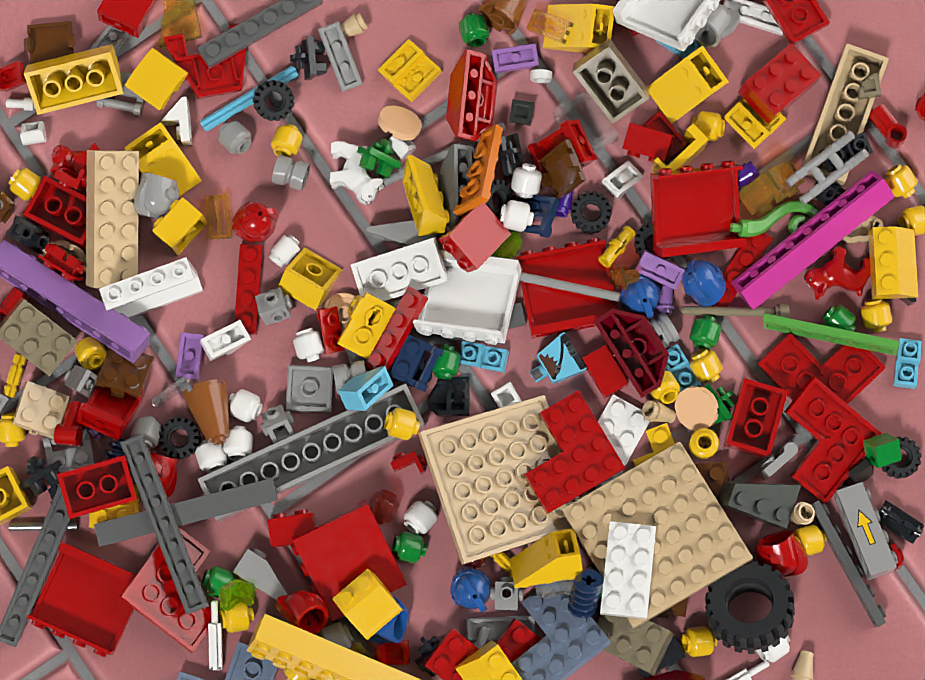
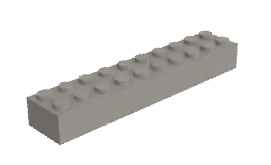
[198,384,426,522]

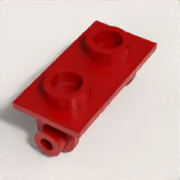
[38,243,86,281]
[316,306,344,355]

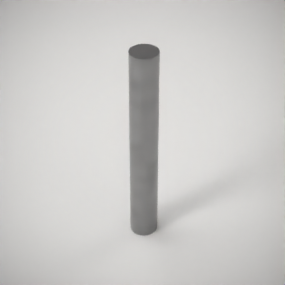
[8,521,78,531]

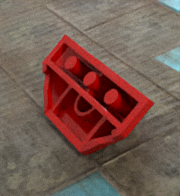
[446,49,497,142]

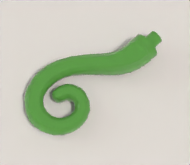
[730,200,820,237]

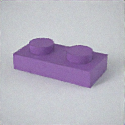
[492,43,539,74]
[635,250,685,290]
[175,332,205,380]

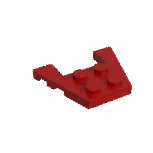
[163,23,246,99]

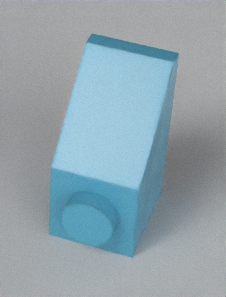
[338,366,393,411]

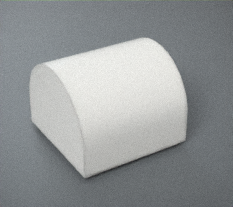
[20,121,46,146]
[389,136,416,161]
[491,382,522,408]

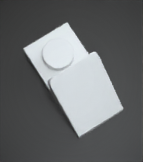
[162,97,193,146]
[602,160,643,201]
[200,320,251,361]

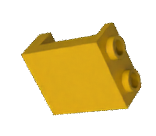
[651,124,709,173]

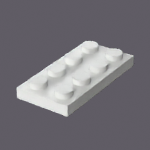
[351,238,449,301]
[594,394,649,489]
[600,521,656,620]

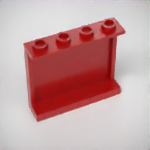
[650,160,747,258]
[516,238,618,339]
[290,500,407,621]
[26,542,136,657]

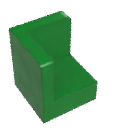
[863,433,901,468]

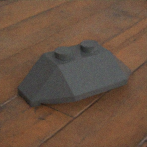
[440,144,476,230]

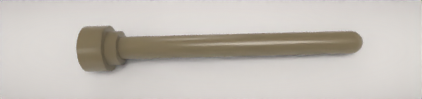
[680,304,790,318]

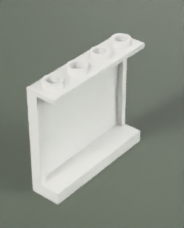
[613,0,720,52]
[413,250,522,345]
[99,257,204,318]

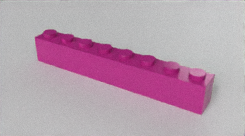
[731,170,895,310]

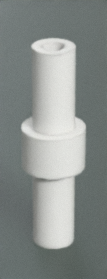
[6,97,35,111]

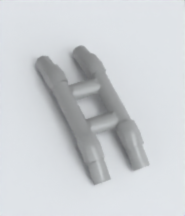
[785,131,869,205]

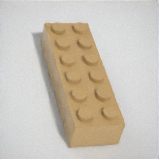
[801,43,889,187]
[86,150,139,288]

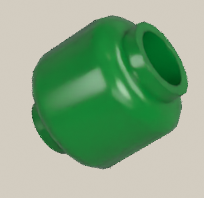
[458,13,490,47]
[821,305,856,331]
[689,315,722,350]
[432,345,460,379]
[392,531,427,563]
[201,566,237,599]

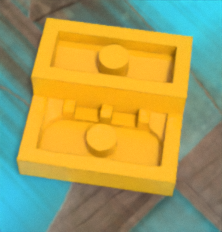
[378,39,442,103]
[124,48,188,110]
[723,99,787,149]

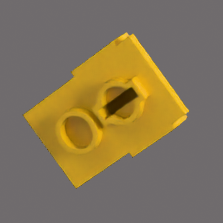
[337,292,396,360]

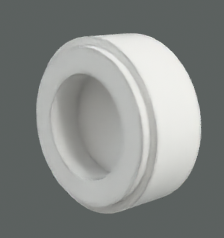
[530,69,553,83]

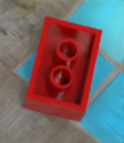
[738,43,822,124]
[23,175,86,249]
[723,378,788,459]
[56,455,137,519]

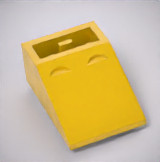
[543,4,615,54]
[647,46,729,124]
[124,122,202,198]
[509,528,583,588]

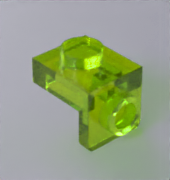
[219,579,255,611]

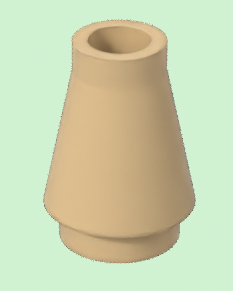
[340,13,368,38]
[642,400,676,423]
[788,502,815,525]
[791,651,814,680]

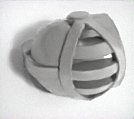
[694,3,740,48]
[134,173,179,218]

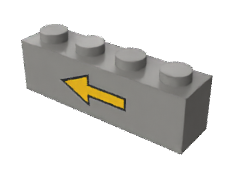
[833,482,898,580]

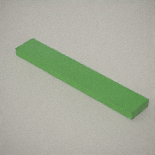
[763,313,900,356]

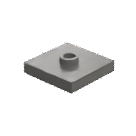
[286,365,333,413]

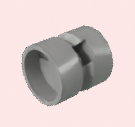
[272,155,310,191]
[333,360,366,394]

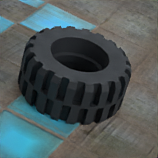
[705,561,795,654]

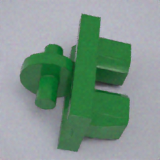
[357,139,402,179]
[704,383,735,426]

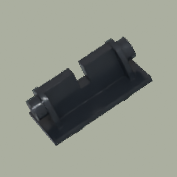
[878,500,925,544]

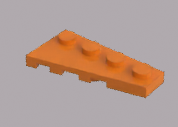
[453,124,503,216]

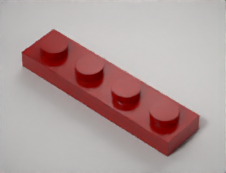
[712,233,774,307]
[234,244,263,335]
[365,286,429,372]

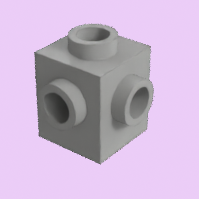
[255,288,293,326]
[260,404,295,444]
[490,577,523,611]

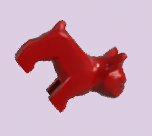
[50,143,99,196]
[804,246,871,300]

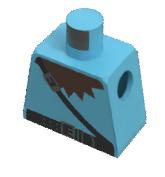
[529,332,587,385]

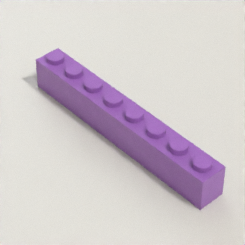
[0,240,150,363]

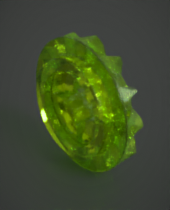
[491,231,523,259]

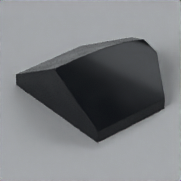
[429,377,470,417]

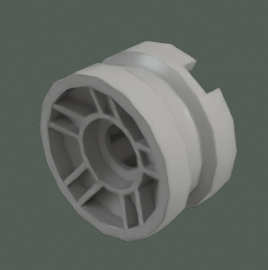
[649,313,680,348]

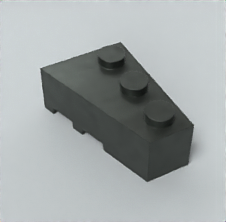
[717,482,801,529]

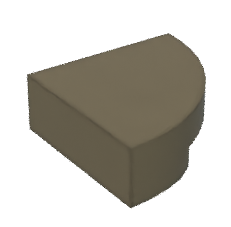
[858,73,882,100]

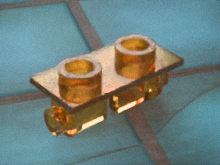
[608,263,640,290]

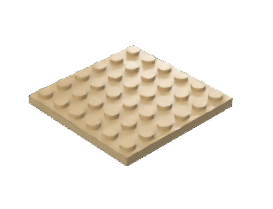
[418,395,580,565]
[562,442,753,629]

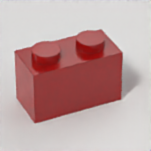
[622,123,675,162]
[582,344,629,399]
[267,509,316,548]

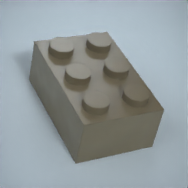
[572,38,649,124]
[0,297,78,377]
[597,615,674,676]

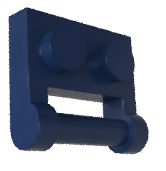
[508,195,560,238]
[389,335,444,392]

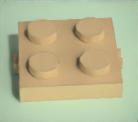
[12,381,70,439]

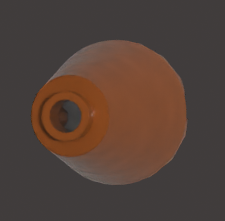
[478,0,528,34]
[182,379,230,445]

